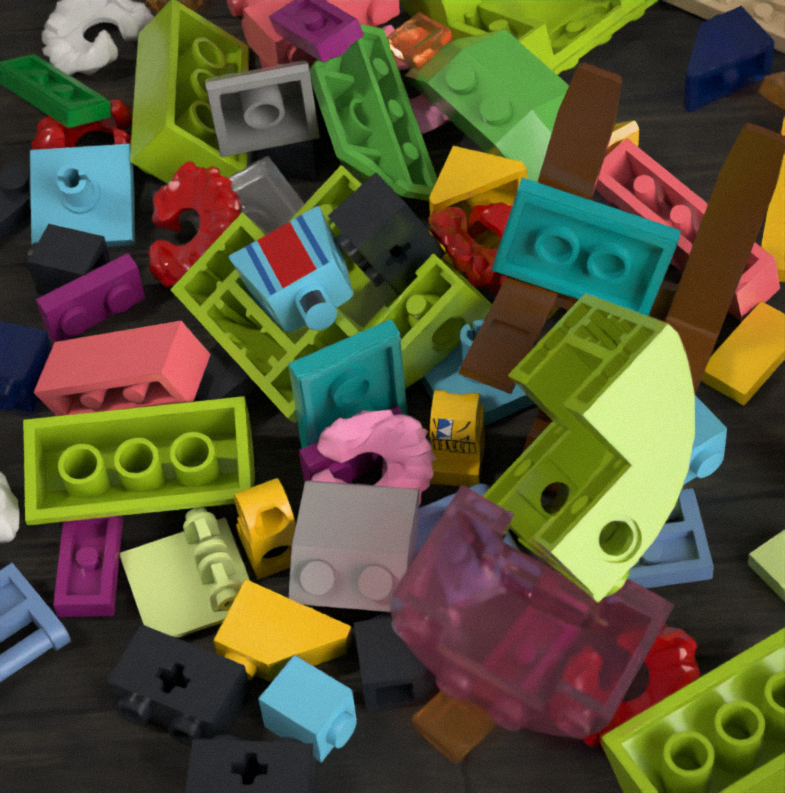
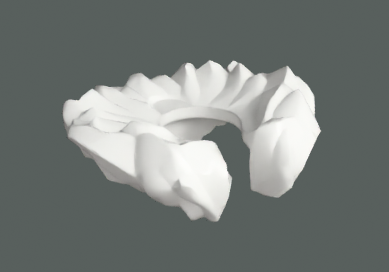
[42,0,154,75]

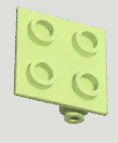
[119,507,250,638]

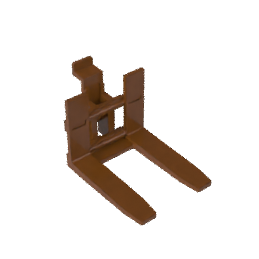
[459,62,785,498]

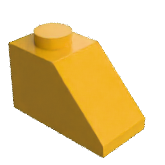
[214,579,351,681]

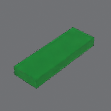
[0,54,111,128]

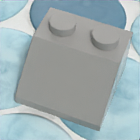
[205,60,320,157]
[289,480,420,613]

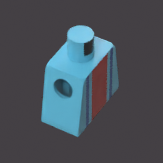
[228,206,354,332]

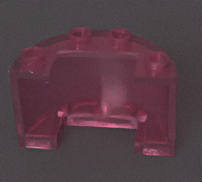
[390,485,675,739]

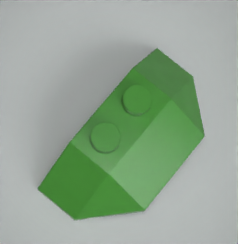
[309,23,438,201]
[405,30,569,182]

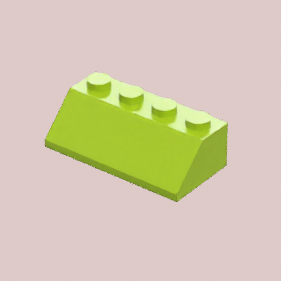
[130,0,249,184]
[23,396,255,525]
[601,628,785,793]

